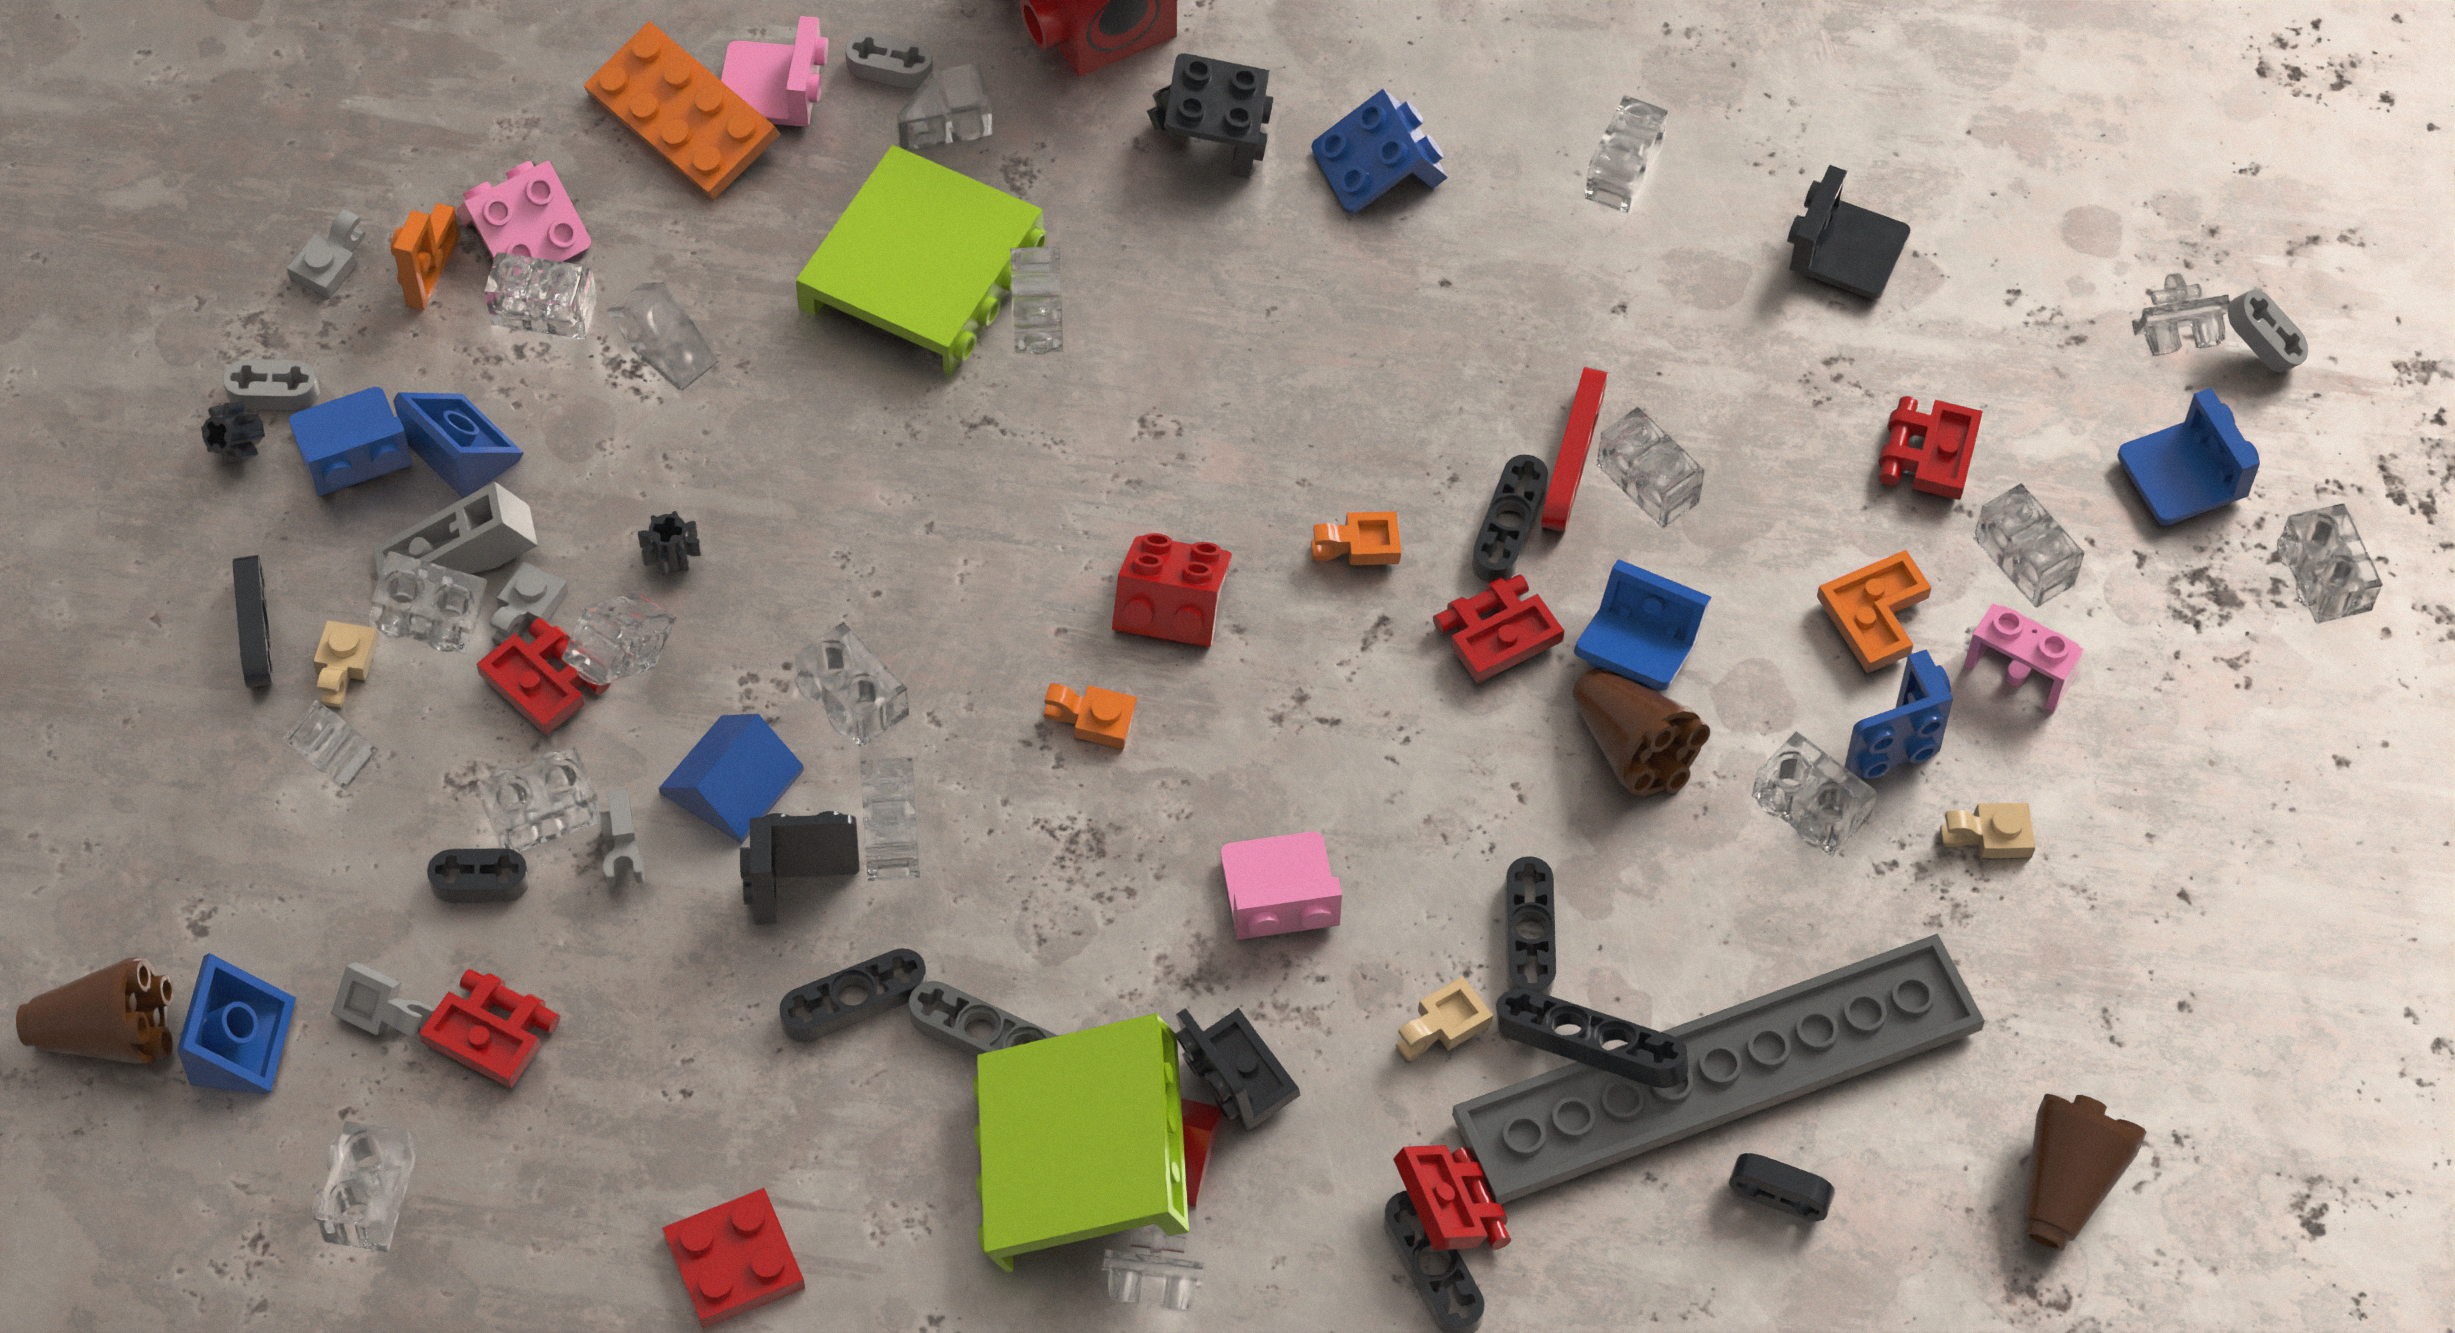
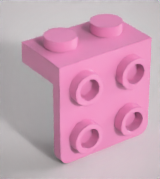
[721,16,828,127]
[456,160,591,286]
[1221,832,1342,940]

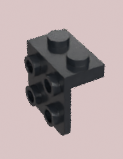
[1164,53,1274,178]
[1787,165,1911,299]
[740,811,860,924]
[1175,1007,1301,1131]

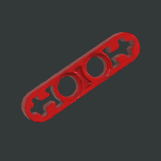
[1541,367,1609,532]

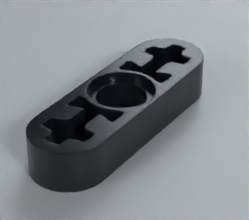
[1472,454,1548,583]
[233,555,274,688]
[1505,856,1556,995]
[779,948,927,1042]
[1384,1191,1485,1333]

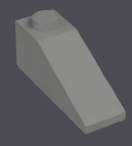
[373,482,538,592]

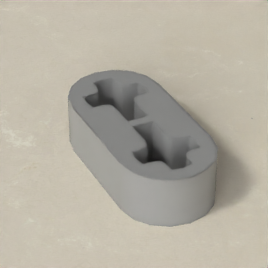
[845,32,933,89]
[2227,289,2308,373]
[223,359,320,410]

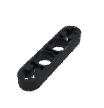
[1496,988,1688,1088]

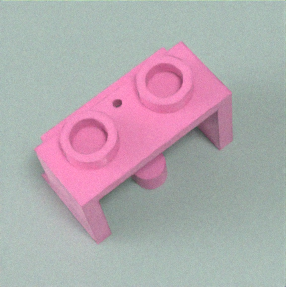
[1964,603,2084,712]

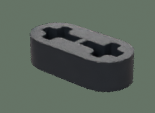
[427,848,530,903]
[1729,1153,1835,1221]

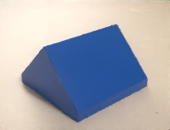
[393,392,524,498]
[659,714,804,844]
[177,953,296,1095]

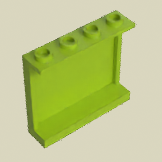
[796,144,1047,376]
[973,1013,1189,1272]

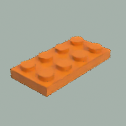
[583,21,780,201]

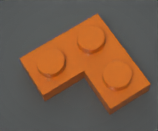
[391,203,461,310]
[1817,550,1931,674]

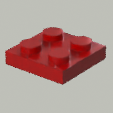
[662,1188,805,1329]

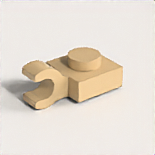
[313,621,379,708]
[1940,803,2036,859]
[1395,976,1494,1062]

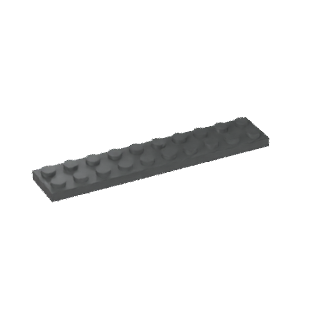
[1452,933,1985,1204]

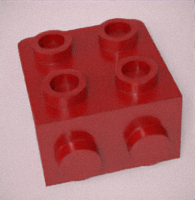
[1112,533,1232,647]

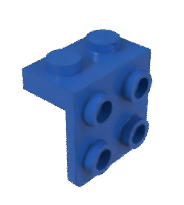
[1311,88,1448,213]
[289,387,413,496]
[2117,388,2260,525]
[1574,559,1712,691]
[1844,649,1953,780]

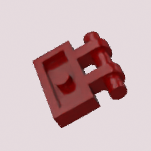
[1878,396,1983,500]
[1433,574,1565,683]
[476,618,611,736]
[419,969,561,1089]
[1393,1145,1511,1250]

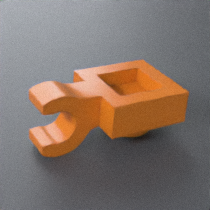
[1311,511,1401,565]
[1043,683,1137,750]

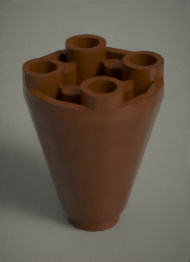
[1573,668,1711,796]
[16,957,174,1065]
[2023,1094,2147,1251]

